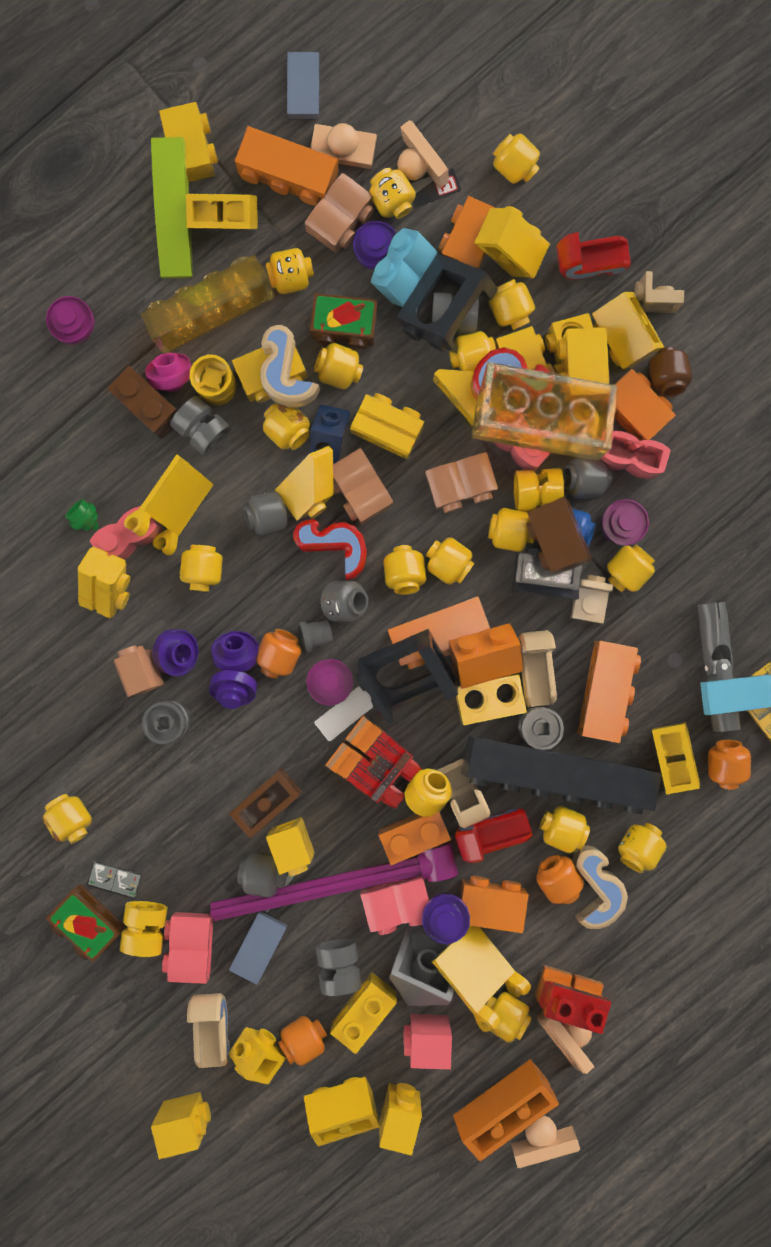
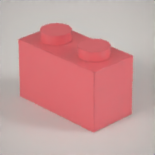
[403,1014,452,1070]

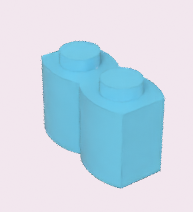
[371,228,439,307]

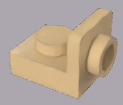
[634,271,684,313]
[570,575,613,624]

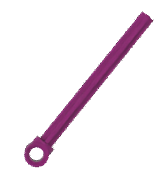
[210,841,458,921]

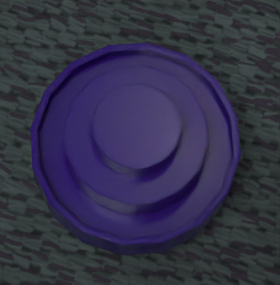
[353,221,397,270]
[152,629,199,676]
[211,631,258,672]
[209,670,257,709]
[422,893,470,944]

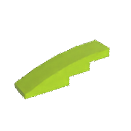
[151,137,193,278]

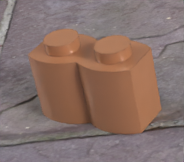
[305,173,375,253]
[333,448,394,525]
[425,452,498,513]
[113,645,165,697]

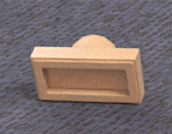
[397,120,449,188]
[311,123,377,169]
[537,1010,594,1074]
[511,1115,580,1168]

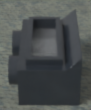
[511,548,582,601]

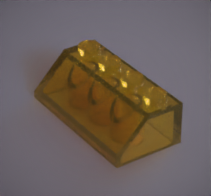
[140,255,275,353]
[471,362,617,461]

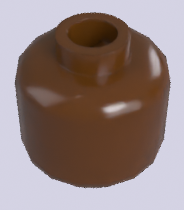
[648,347,692,397]

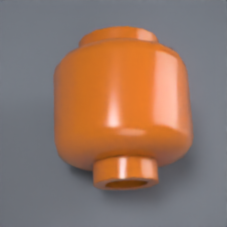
[256,629,302,678]
[708,740,751,790]
[536,855,584,904]
[277,1016,327,1066]

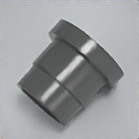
[298,620,333,653]

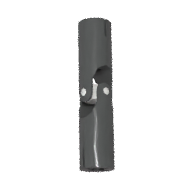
[697,602,741,732]

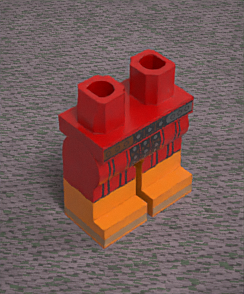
[325,715,423,809]
[535,965,612,1034]

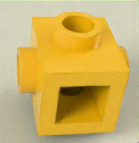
[228,1027,286,1084]

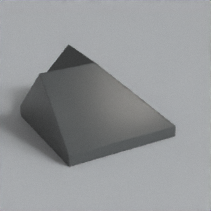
[389,923,454,1006]

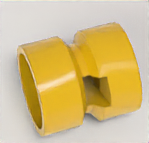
[189,354,237,406]
[514,468,564,512]
[119,901,168,957]

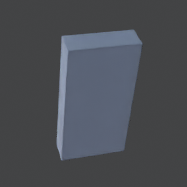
[287,52,319,119]
[229,911,287,985]

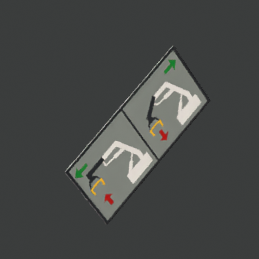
[87,861,142,899]

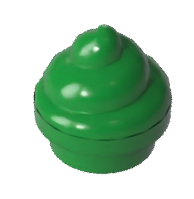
[65,499,99,531]

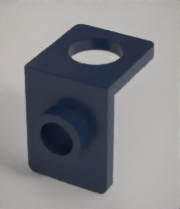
[308,405,350,464]

